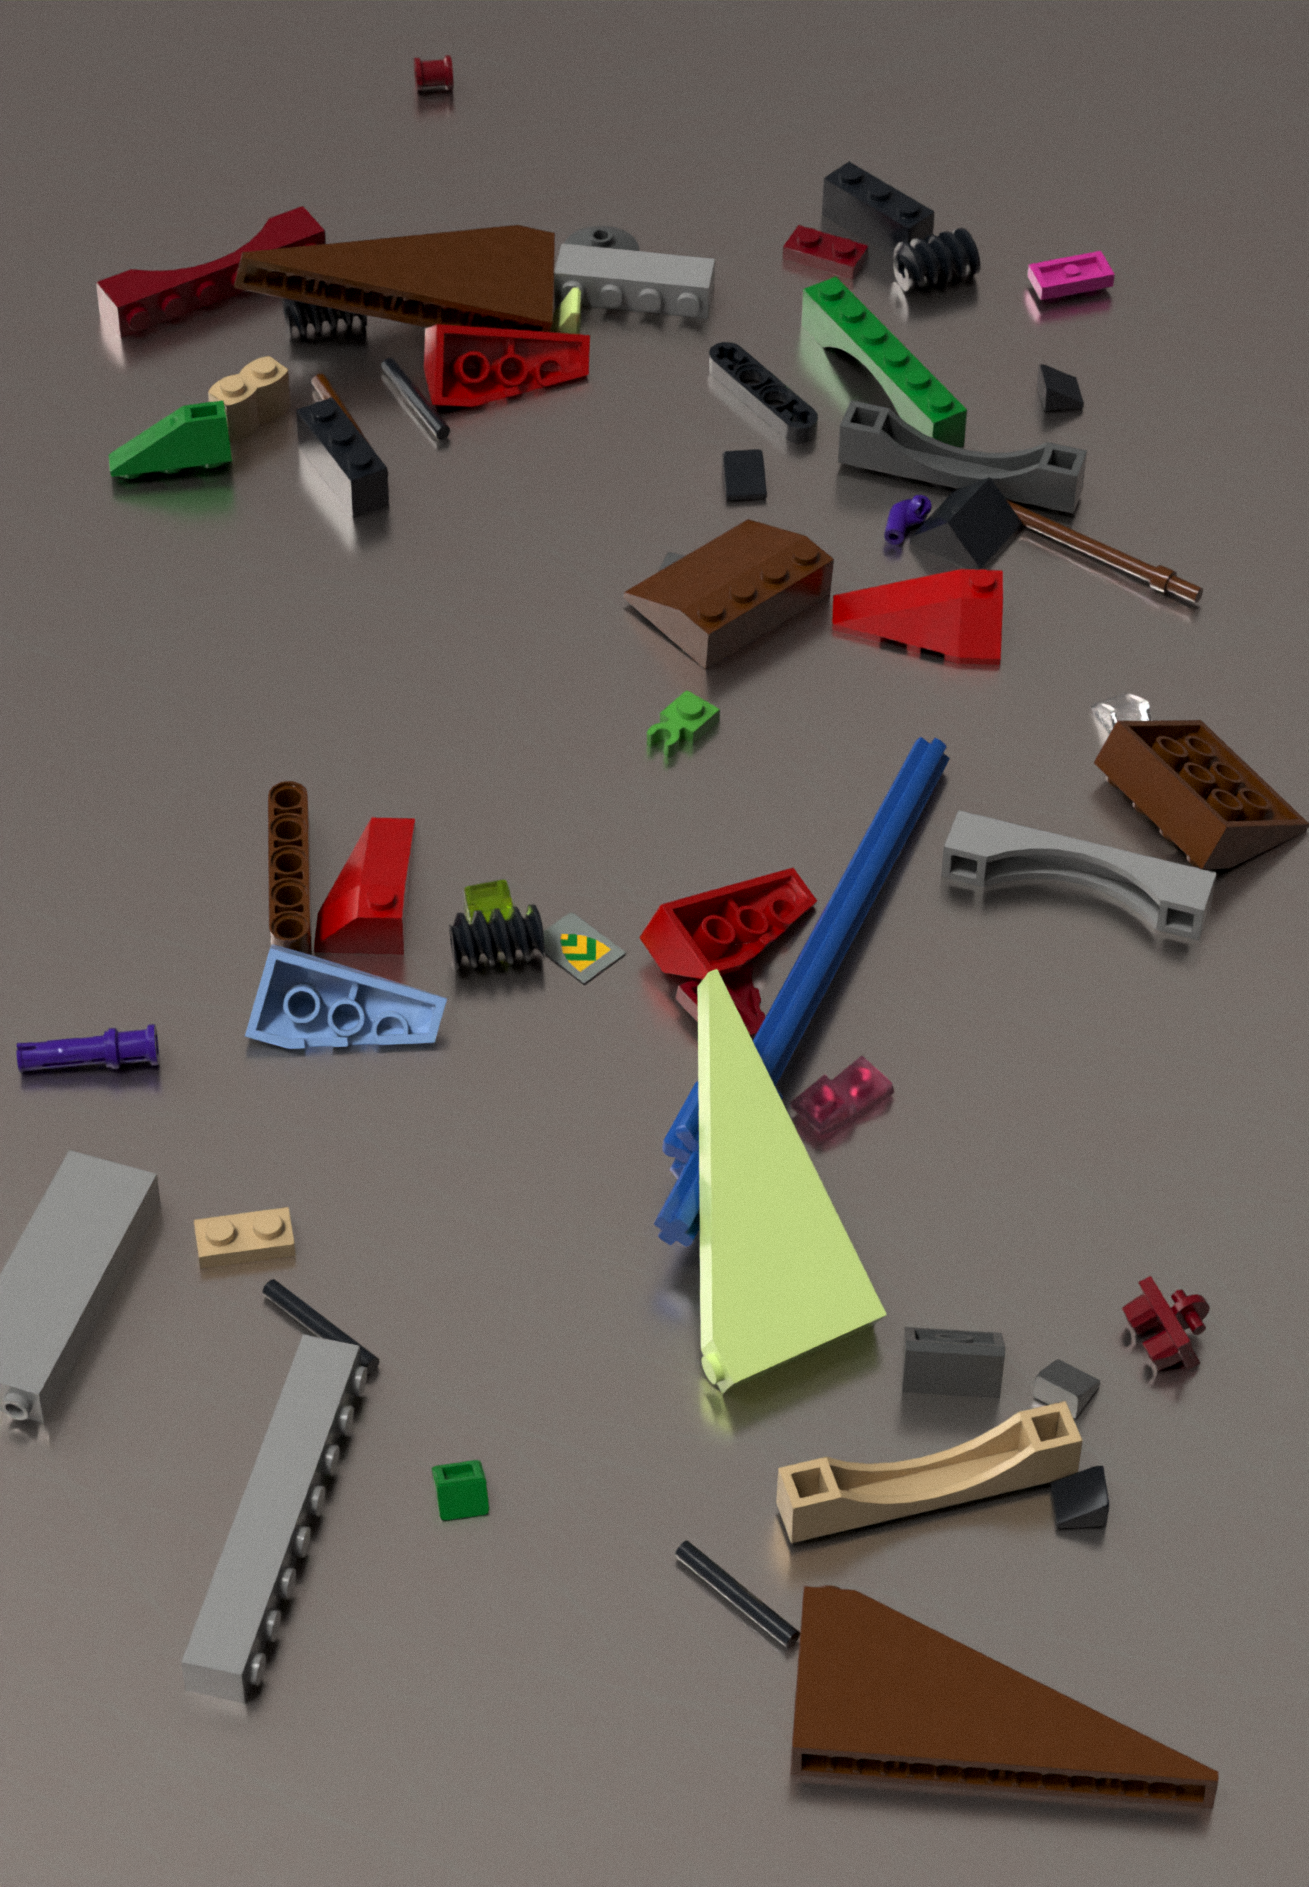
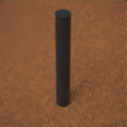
[381,358,450,439]
[262,1279,380,1374]
[675,1540,800,1648]

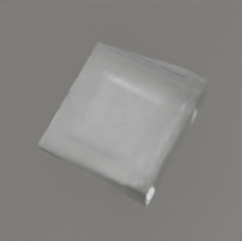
[1091,693,1152,734]

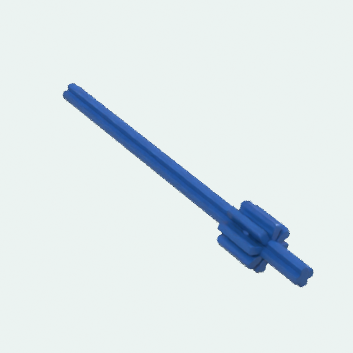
[654,737,950,1247]

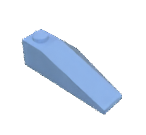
[245,944,447,1049]

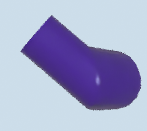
[884,495,932,545]

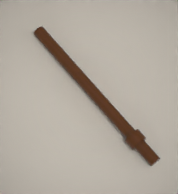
[1007,500,1203,603]

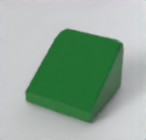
[431,1460,489,1521]

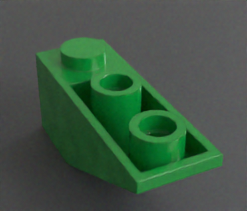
[108,400,232,479]

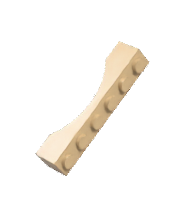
[776,1401,1083,1543]

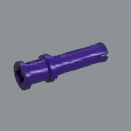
[16,1024,160,1073]

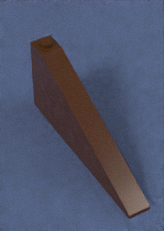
[234,225,555,332]
[790,1585,1219,1809]

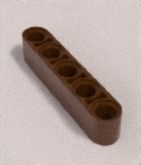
[268,781,312,955]

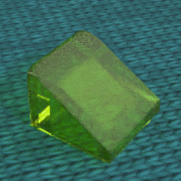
[463,879,513,924]

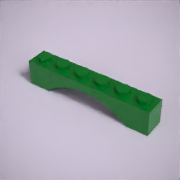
[801,276,967,448]

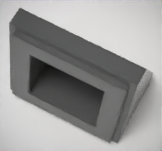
[1033,1359,1100,1418]

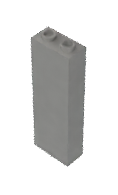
[0,1150,161,1424]

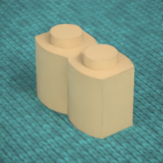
[208,356,291,442]

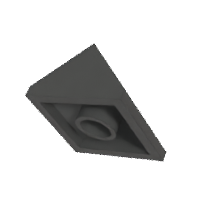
[902,1327,1005,1398]

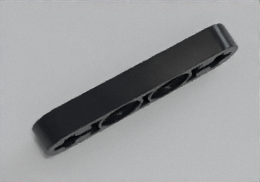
[709,342,818,443]

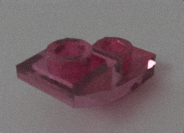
[790,1056,895,1136]

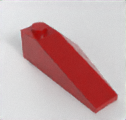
[424,324,590,408]
[832,569,1003,665]
[314,817,415,955]
[639,867,817,979]

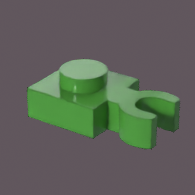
[647,690,720,757]

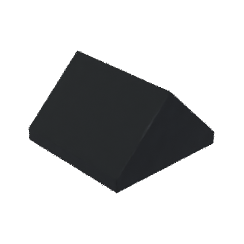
[909,477,1022,570]

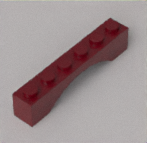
[96,206,326,338]

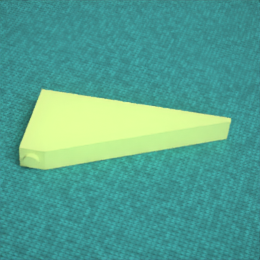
[698,969,887,1394]

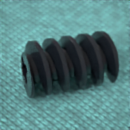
[893,227,981,291]
[282,298,367,338]
[449,904,545,970]

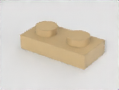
[194,1207,296,1269]

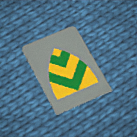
[543,913,626,984]

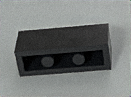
[822,162,935,257]
[296,397,389,518]

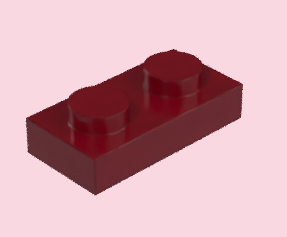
[782,225,869,280]

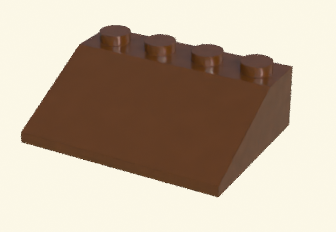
[623,519,834,670]
[1094,720,1309,870]

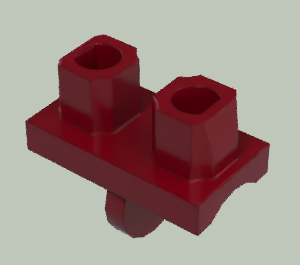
[1122,1276,1210,1371]

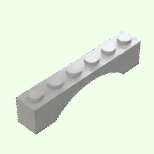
[941,810,1217,940]

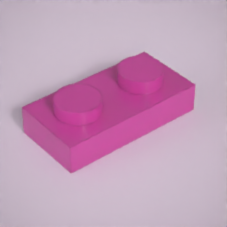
[1027,251,1115,300]

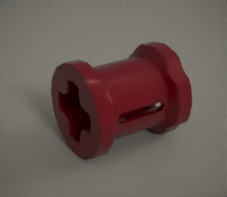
[414,55,454,91]

